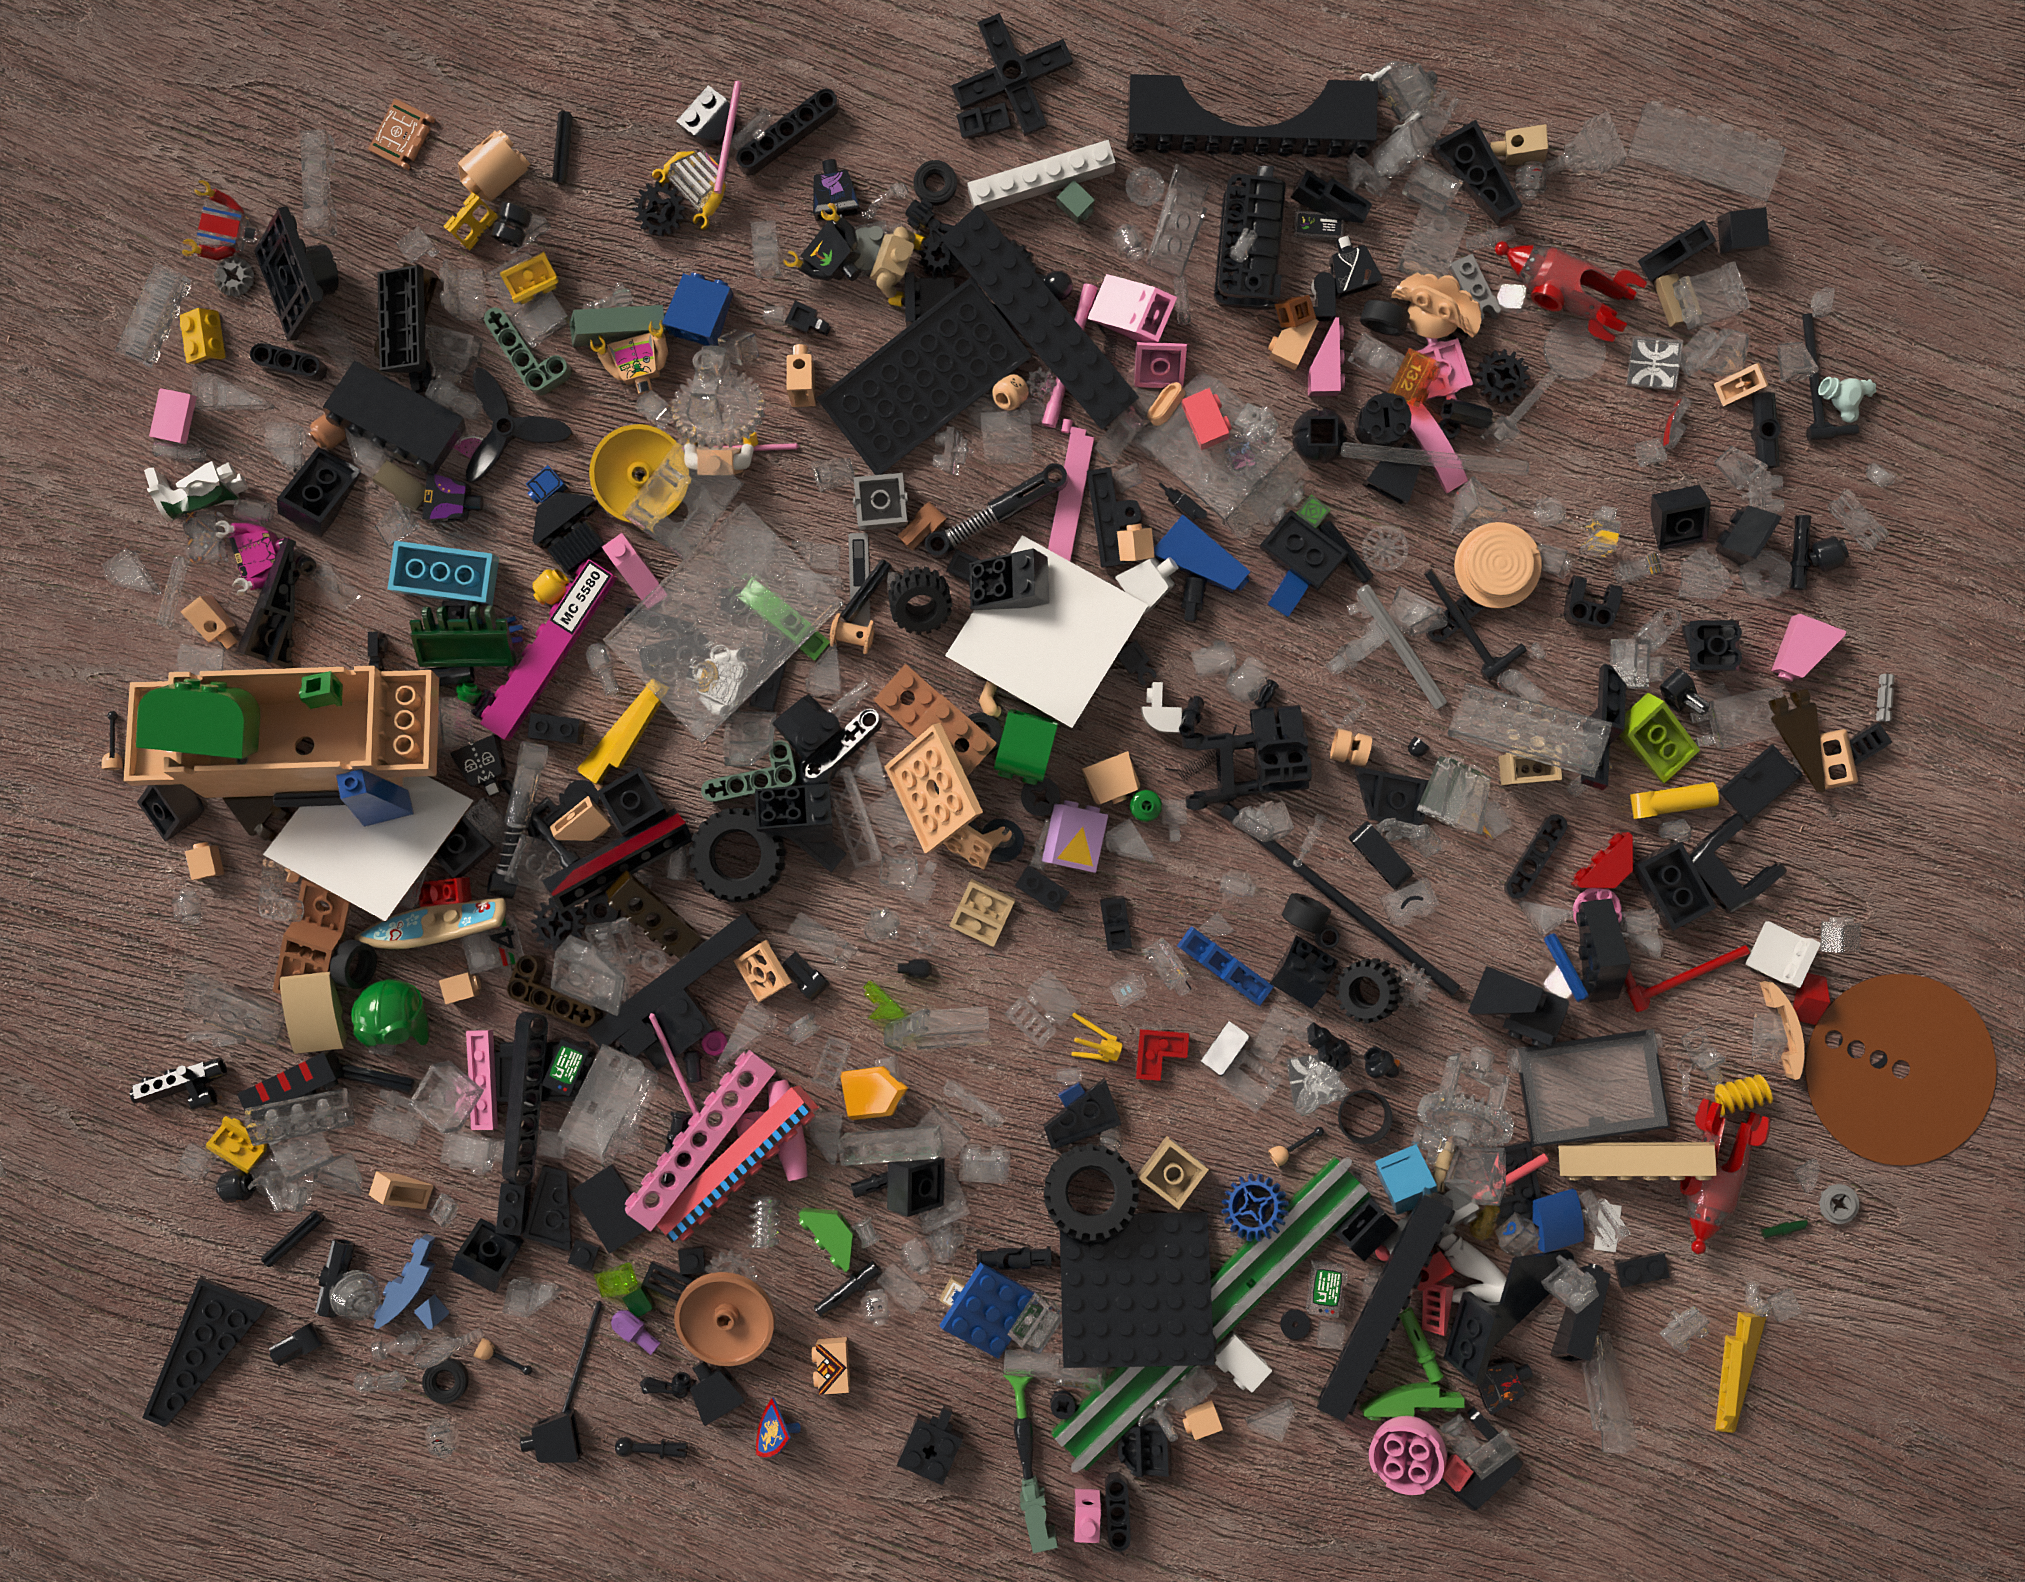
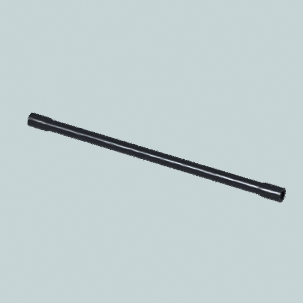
[1219,802,1460,997]

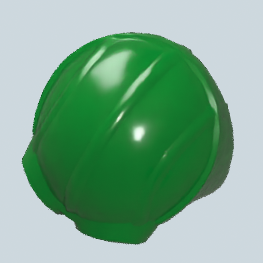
[351,979,429,1048]

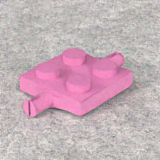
[1410,337,1473,401]

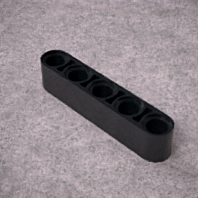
[736,88,839,175]

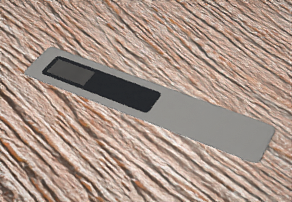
[848,533,870,627]

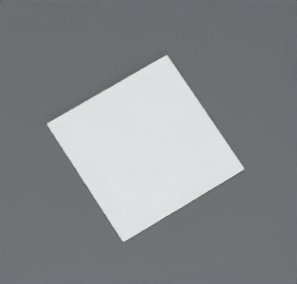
[945,535,1149,728]
[263,776,474,922]

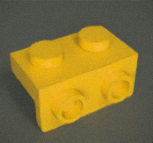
[500,252,559,304]
[179,308,226,364]
[206,1116,267,1174]

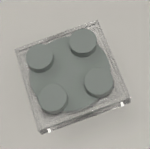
[854,220,888,277]

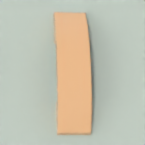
[1760,981,1804,1080]

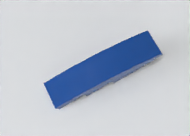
[1177,926,1274,1006]

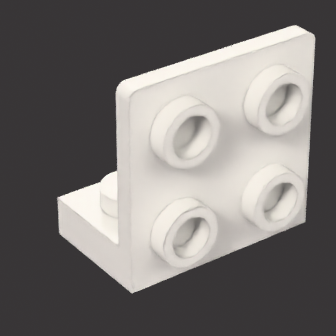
[1746,921,1821,988]

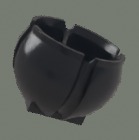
[1292,408,1348,464]

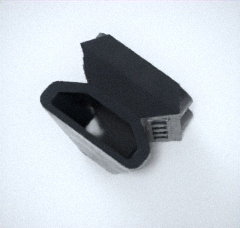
[1682,620,1742,673]

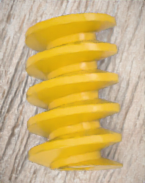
[1714,1074,1773,1116]

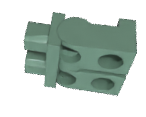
[1020,1475,1058,1554]

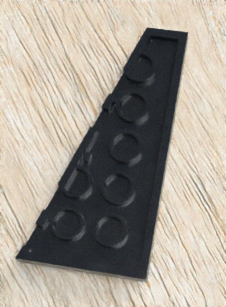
[142,1277,271,1427]

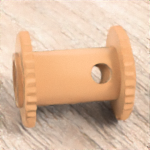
[829,613,875,654]

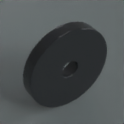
[1280,1309,1310,1339]

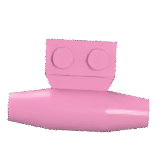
[736,1079,808,1181]

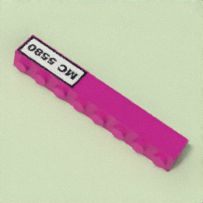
[480,559,618,741]

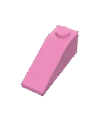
[602,533,669,610]

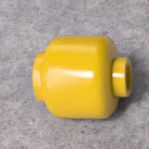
[532,569,569,605]

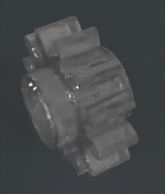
[1395,963,1432,1008]

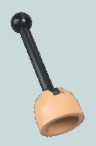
[102,711,123,770]
[1268,1127,1324,1168]
[473,1338,532,1375]

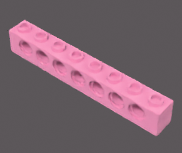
[625,1050,776,1232]

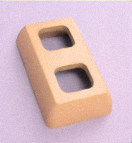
[1819,729,1858,789]

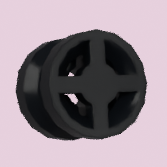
[1050,1390,1075,1419]

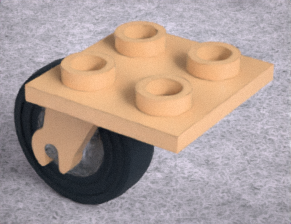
[943,819,1024,870]

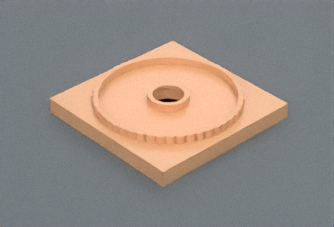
[884,723,983,854]

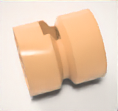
[1330,728,1372,767]

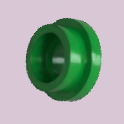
[456,682,482,703]

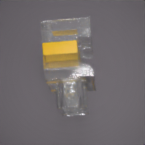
[1579,506,1621,559]

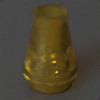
[1470,1203,1500,1240]

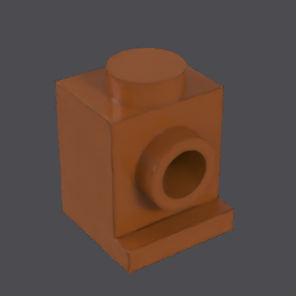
[1275,295,1316,327]

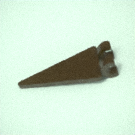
[1768,689,1825,793]
[221,796,293,841]

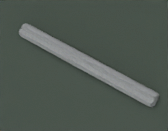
[1357,584,1447,709]

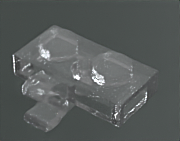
[730,108,773,150]

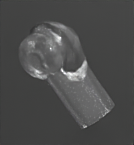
[1745,1281,1771,1317]

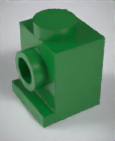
[299,671,343,709]

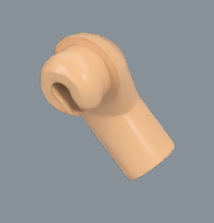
[979,681,1001,718]

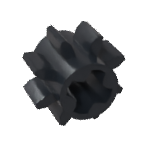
[905,198,936,231]

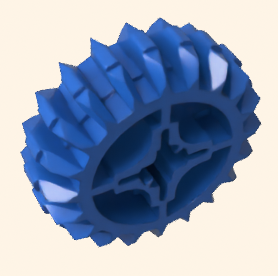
[1222,1174,1289,1242]

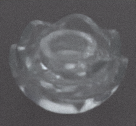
[1866,461,1896,488]

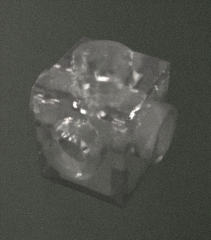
[1234,403,1279,446]

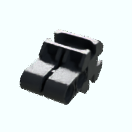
[1250,705,1312,793]

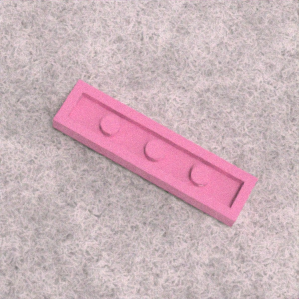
[466,1030,498,1130]

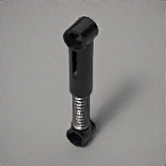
[925,463,1068,559]

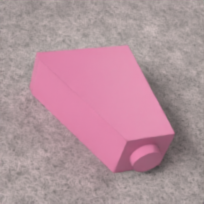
[1771,614,1846,682]

